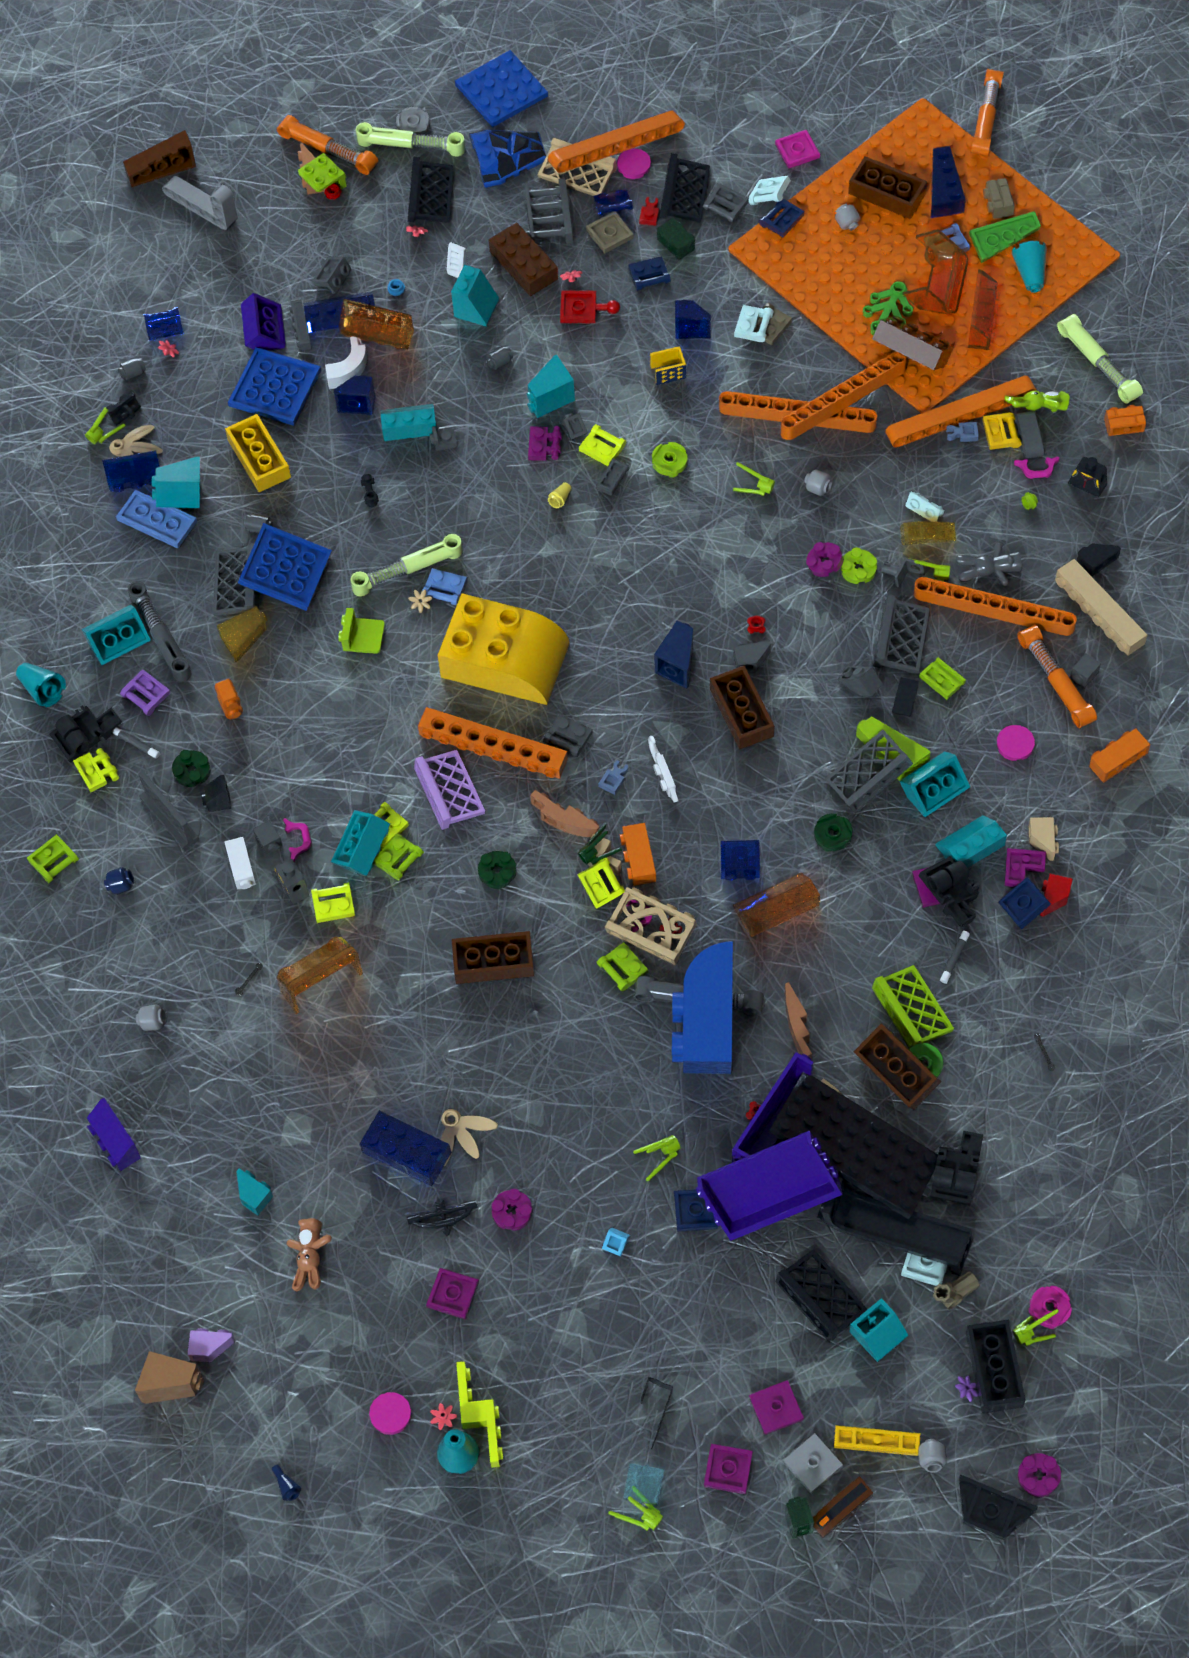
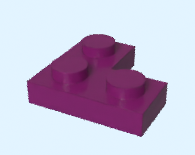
[1004,848,1046,887]

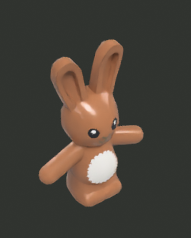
[286,1218,332,1292]

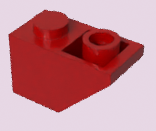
[1040,873,1073,917]

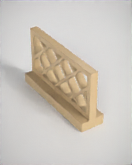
[538,138,617,198]

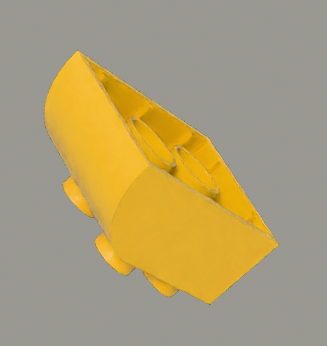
[438,593,570,705]

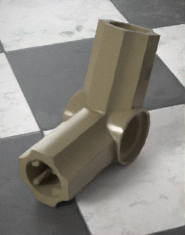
[933,1271,980,1310]

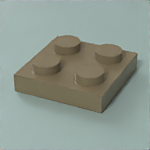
[586,211,634,254]

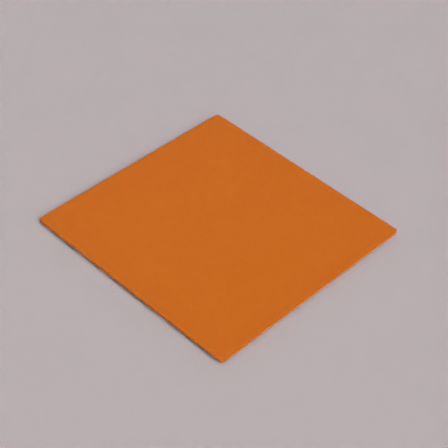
[728,98,1120,413]

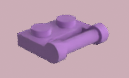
[120,669,170,716]

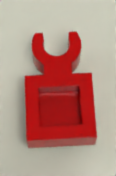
[639,197,659,226]

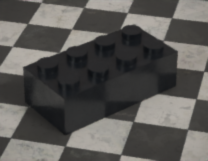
[966,1319,1026,1414]

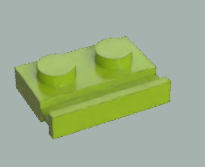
[919,657,966,700]

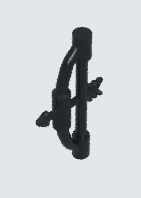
[407,1200,478,1236]

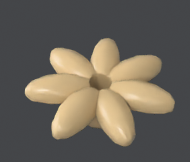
[408,590,432,613]

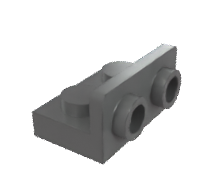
[312,256,352,294]

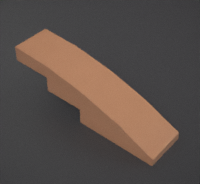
[785,982,812,1060]

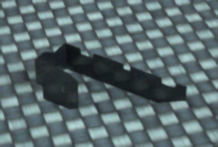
[641,1377,673,1450]

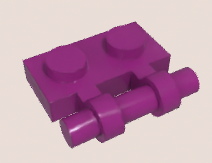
[528,426,562,461]

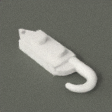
[648,736,678,802]

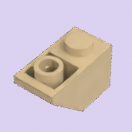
[1028,817,1059,861]

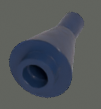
[272,1464,301,1501]

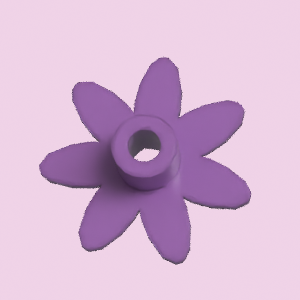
[955,1375,978,1402]

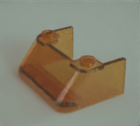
[903,229,968,315]
[276,936,363,1014]

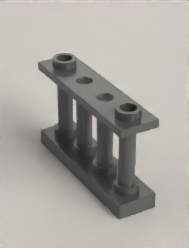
[522,178,573,244]

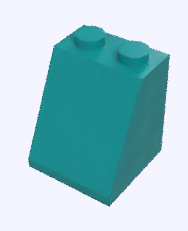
[451,265,499,327]
[526,355,575,418]
[152,457,200,508]

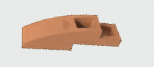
[531,790,600,837]

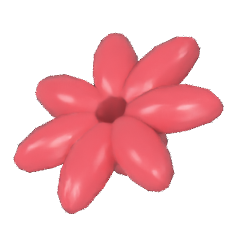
[406,225,428,237]
[560,270,582,282]
[158,340,179,358]
[430,1403,457,1430]

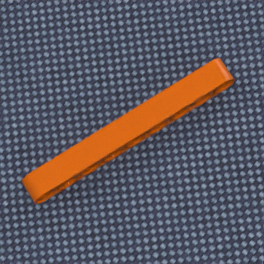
[547,111,685,173]
[780,352,906,440]
[885,376,1037,448]
[719,391,877,433]
[914,577,1077,636]

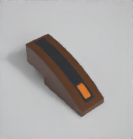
[809,1476,873,1538]

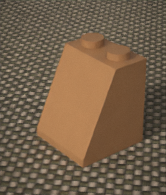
[135,1351,204,1404]

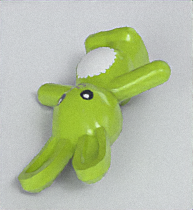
[1004,391,1070,412]

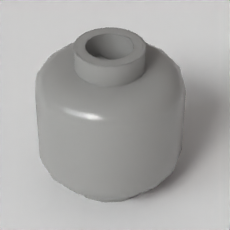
[835,204,860,231]
[804,469,833,496]
[136,1004,167,1031]
[918,1439,947,1473]

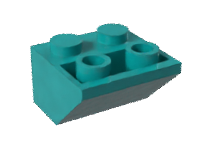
[849,1298,908,1362]

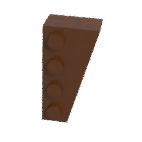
[123,130,196,187]

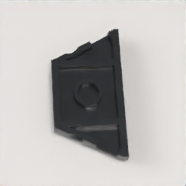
[959,1474,1038,1540]

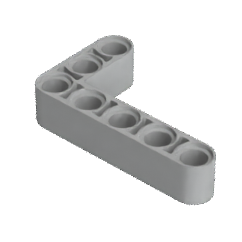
[162,176,238,230]

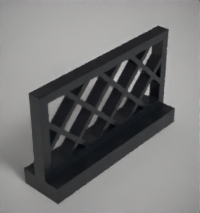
[659,153,710,222]
[407,156,454,223]
[775,1249,868,1343]

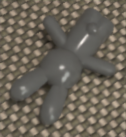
[956,542,1022,586]

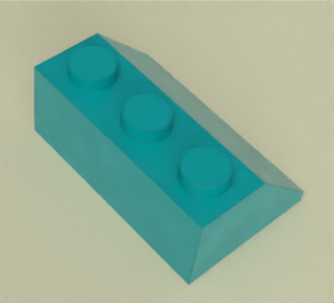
[380,404,437,441]
[81,604,151,665]
[900,751,970,817]
[331,810,390,876]
[935,815,1007,868]

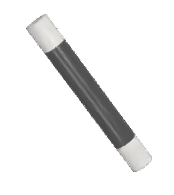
[111,727,160,759]
[940,931,970,984]

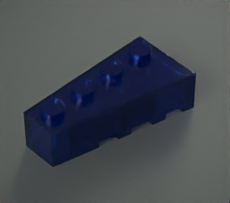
[930,146,966,218]

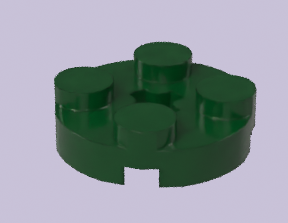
[172,750,211,787]
[814,813,853,852]
[478,851,517,889]

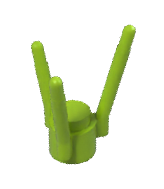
[85,407,125,444]
[733,462,775,496]
[908,558,950,581]
[633,1135,681,1181]
[1012,1309,1059,1346]
[608,1487,663,1531]

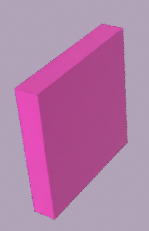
[775,129,820,168]

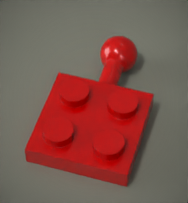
[560,291,620,323]

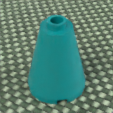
[1012,241,1047,293]
[16,662,66,707]
[437,1429,479,1474]

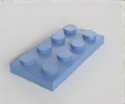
[116,490,197,548]

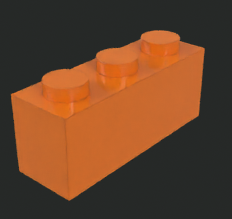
[1089,728,1150,783]
[619,823,656,886]

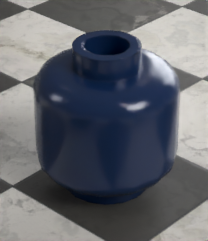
[104,867,134,895]

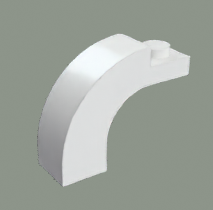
[325,331,367,389]

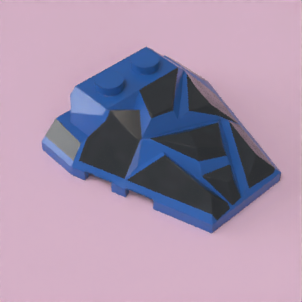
[469,130,546,188]

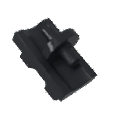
[106,392,141,426]

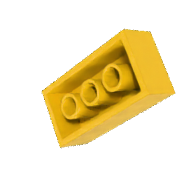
[225,414,291,492]

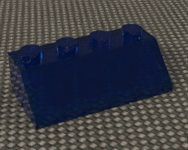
[303,291,377,333]

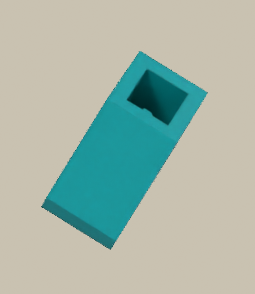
[237,1168,273,1216]

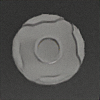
[396,107,430,135]

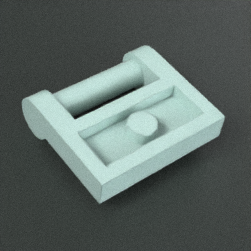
[749,176,790,205]
[734,305,774,342]

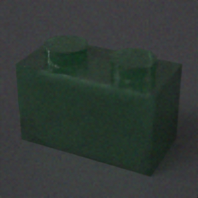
[657,218,695,260]
[785,1497,814,1539]

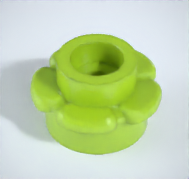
[1021,492,1038,510]

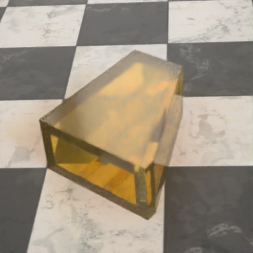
[217,606,267,662]

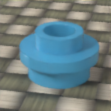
[387,279,405,296]

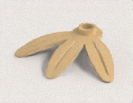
[109,425,163,478]
[438,1109,498,1167]

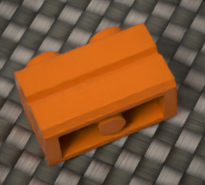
[1104,405,1146,436]

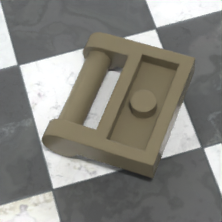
[754,303,792,345]

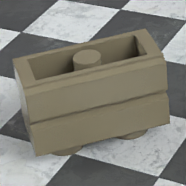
[983,178,1015,219]

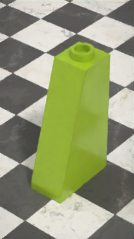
[856,716,931,781]

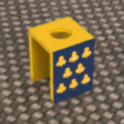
[650,346,686,385]

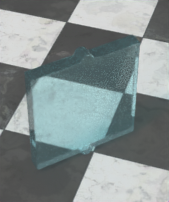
[623,1464,664,1506]

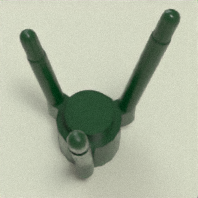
[577,824,622,865]

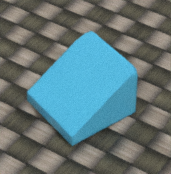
[602,1228,630,1256]

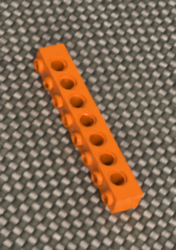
[418,707,568,779]

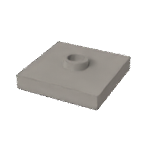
[783,1433,843,1494]

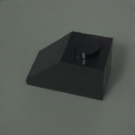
[1077,543,1121,577]
[202,775,231,812]

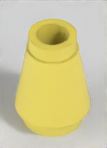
[548,482,572,508]

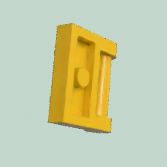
[982,413,1022,450]

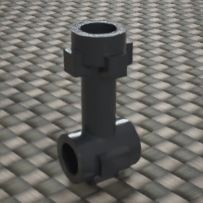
[360,474,379,508]

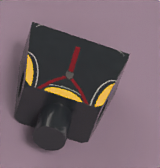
[1068,457,1107,498]

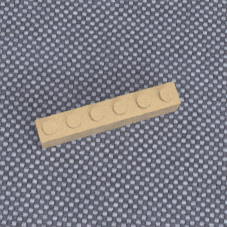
[1055,559,1147,656]

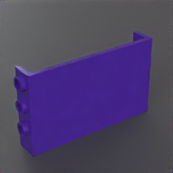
[732,1052,813,1163]
[696,1131,842,1241]

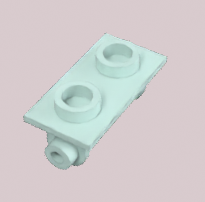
[905,491,944,524]

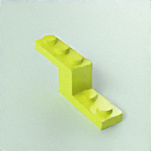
[456,1361,503,1468]

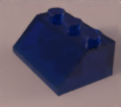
[102,450,161,493]

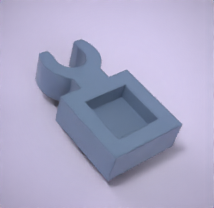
[946,422,979,442]
[598,760,628,795]

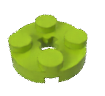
[652,442,688,478]
[840,547,877,584]

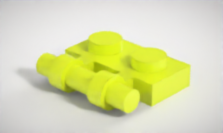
[73,748,119,792]

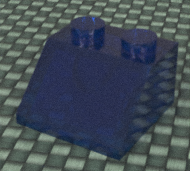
[675,300,711,339]
[334,375,375,415]
[720,840,760,881]

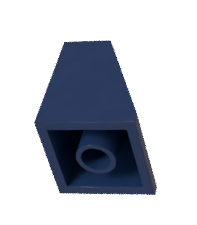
[654,621,693,689]

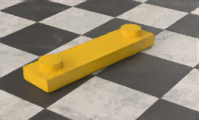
[834,1425,920,1456]

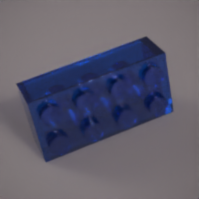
[359,1110,452,1186]

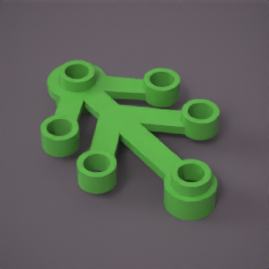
[863,281,913,336]

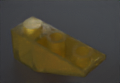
[900,521,956,545]

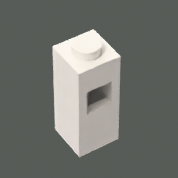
[224,837,256,890]

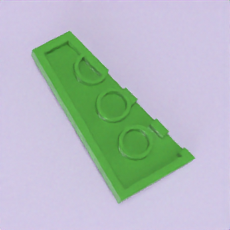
[969,211,1041,263]

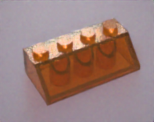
[968,269,1000,350]
[339,299,414,350]
[733,873,820,937]

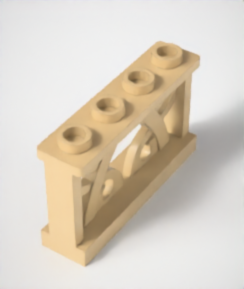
[605,887,697,965]

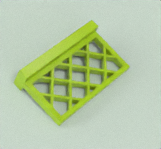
[872,965,954,1049]

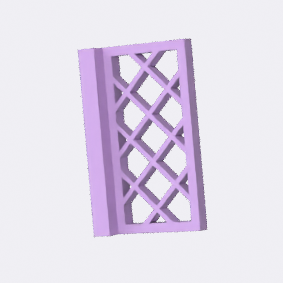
[414,750,485,830]

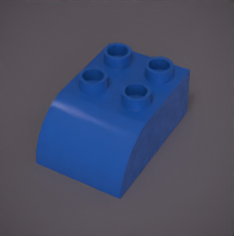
[672,941,733,1074]

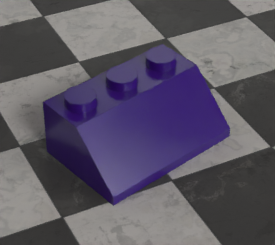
[241,293,286,351]
[87,1098,141,1171]

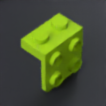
[298,153,346,192]
[338,608,385,654]

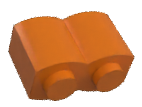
[215,679,243,719]

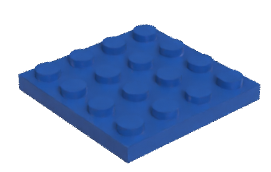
[455,50,548,128]
[228,347,321,426]
[238,523,332,611]

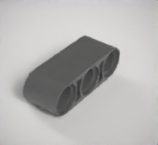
[1015,411,1044,459]

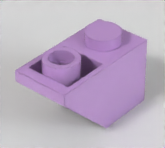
[187,1328,234,1362]

